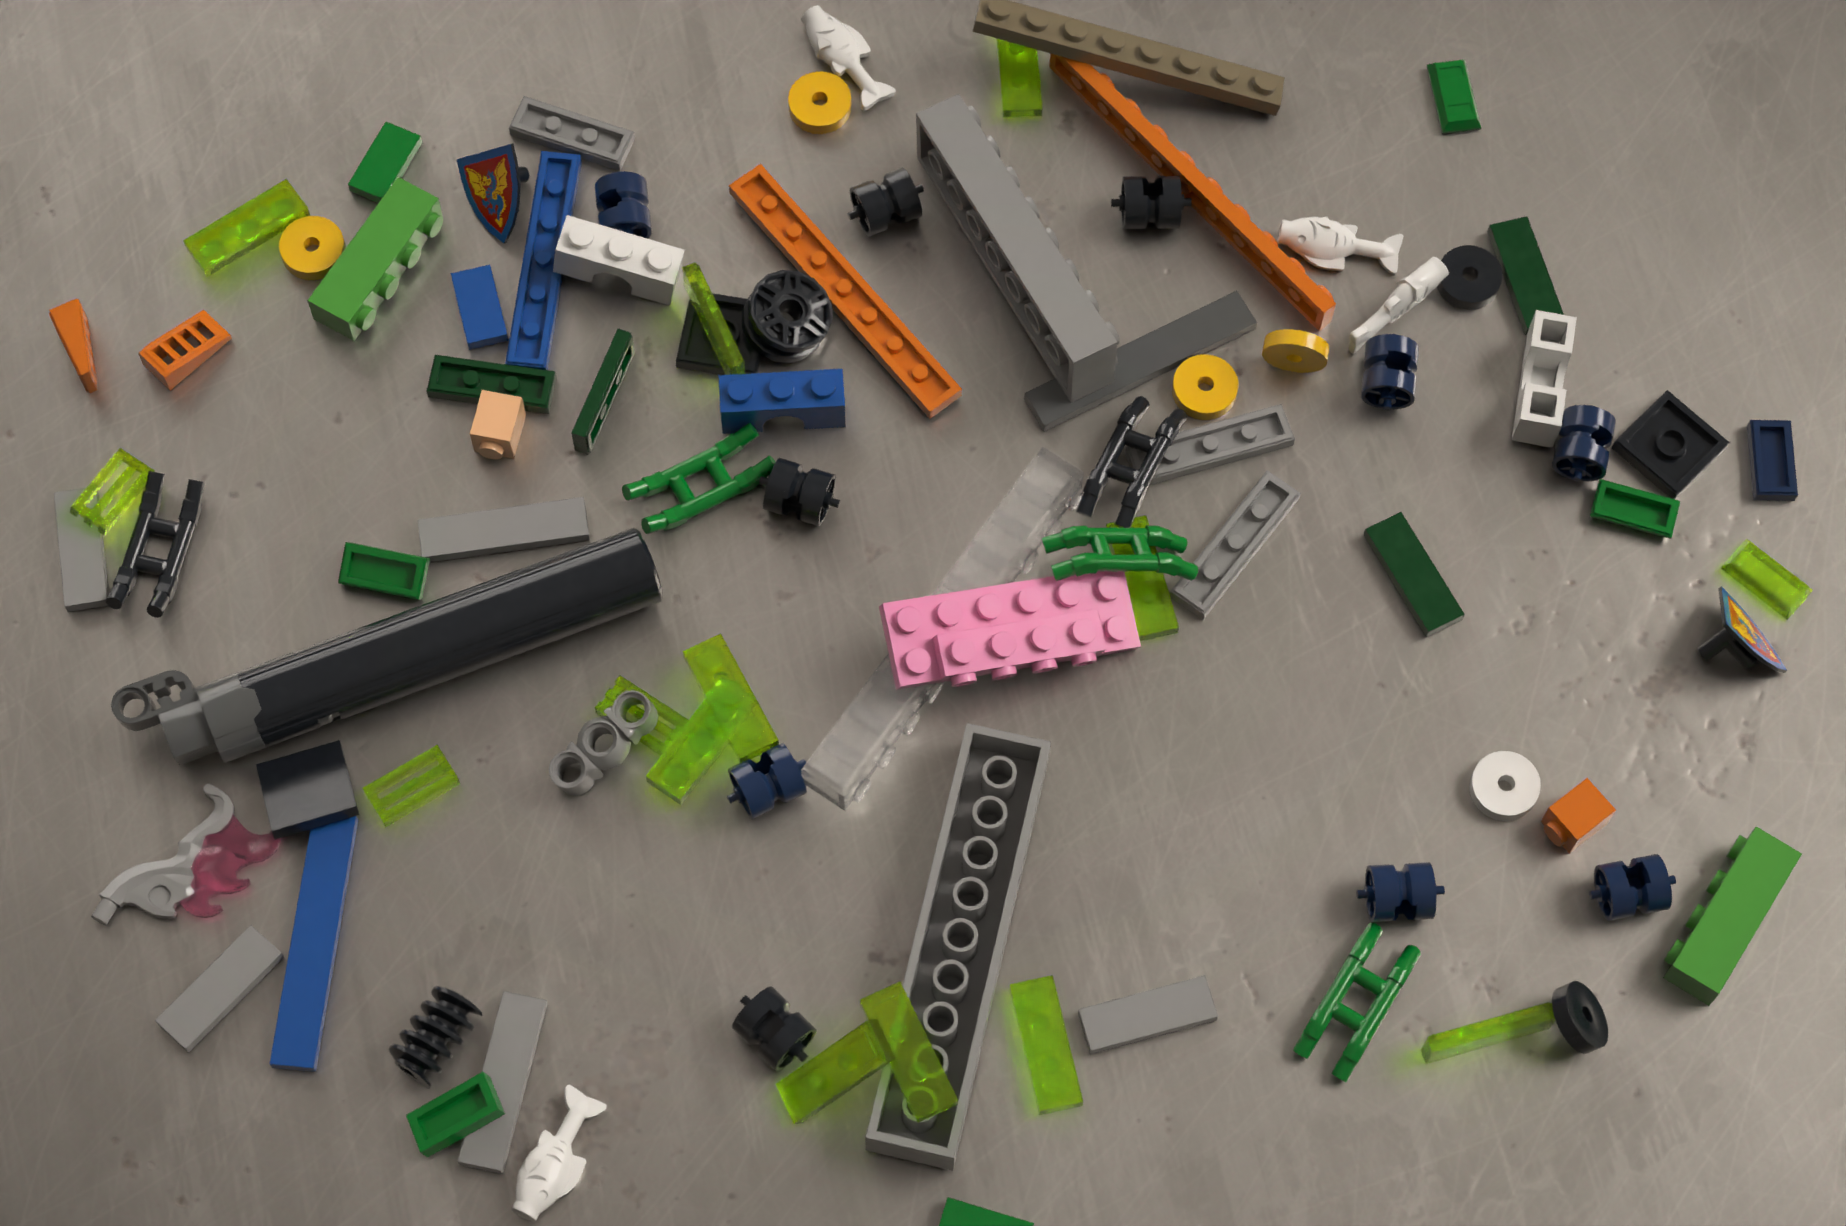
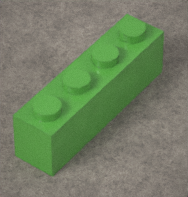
[307,177,444,341]
[1663,826,1802,1006]

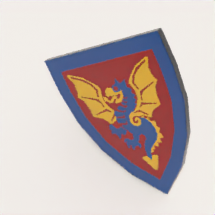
[457,143,530,243]
[1697,586,1787,673]

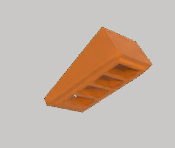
[48,299,97,393]
[138,309,232,391]

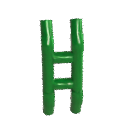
[622,422,776,534]
[1041,525,1198,581]
[1293,923,1421,1082]

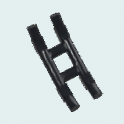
[1076,396,1187,528]
[106,471,205,618]

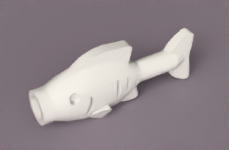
[801,5,896,111]
[1277,216,1404,275]
[1348,257,1449,355]
[511,1085,607,1222]

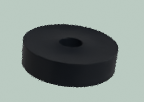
[1437,245,1503,310]
[1552,981,1608,1054]

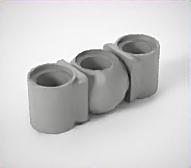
[549,690,658,796]

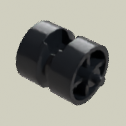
[848,168,924,237]
[1111,176,1192,229]
[759,458,840,526]
[732,986,817,1071]

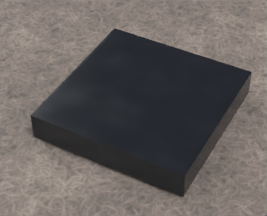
[676,290,762,375]
[1611,390,1730,499]
[256,740,360,840]

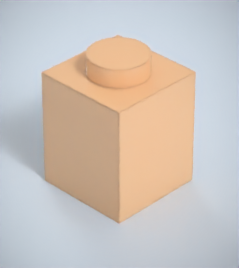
[470,390,526,460]

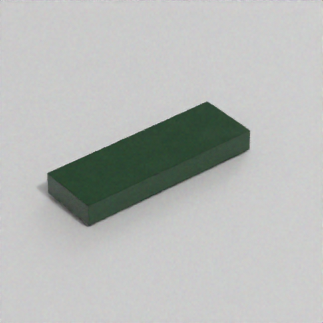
[1487,216,1564,335]
[571,328,635,455]
[427,355,557,414]
[1363,512,1465,638]

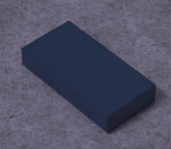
[1747,420,1798,501]

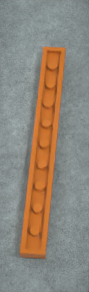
[1049,53,1336,332]

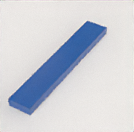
[505,151,582,370]
[270,816,358,1072]

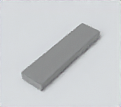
[1125,404,1295,485]
[1169,471,1301,620]
[418,497,590,563]
[458,991,548,1174]

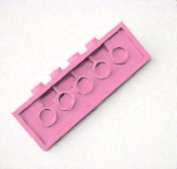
[879,572,1141,690]

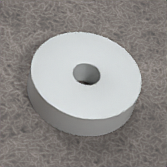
[1469,751,1541,821]

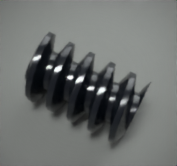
[388,986,483,1088]

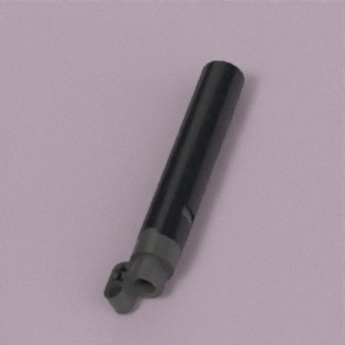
[111,528,663,765]

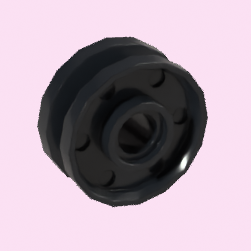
[742,270,833,363]

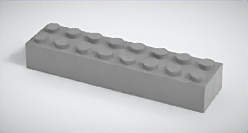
[916,94,1120,403]

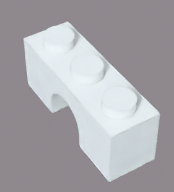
[553,215,685,306]
[1512,310,1577,448]

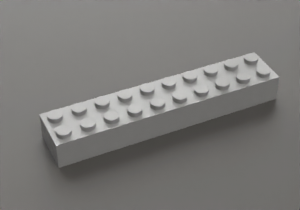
[866,723,1051,1171]

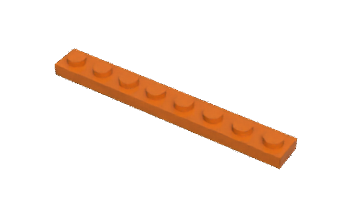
[729,164,962,419]

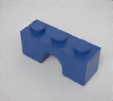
[719,368,845,434]

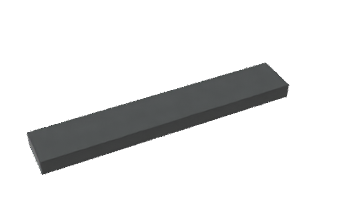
[1024,291,1257,432]

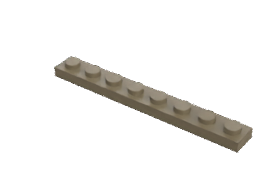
[972,0,1285,116]

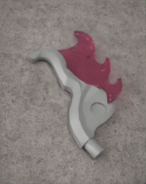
[91,784,281,925]

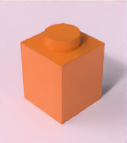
[1541,778,1616,854]

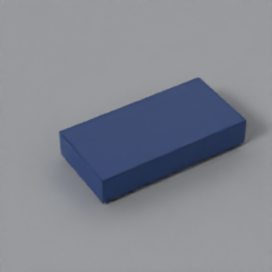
[450,264,509,350]

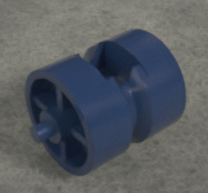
[595,171,652,239]
[1361,334,1419,410]
[1552,405,1616,482]
[727,743,808,819]
[1589,854,1676,921]
[1356,862,1445,922]

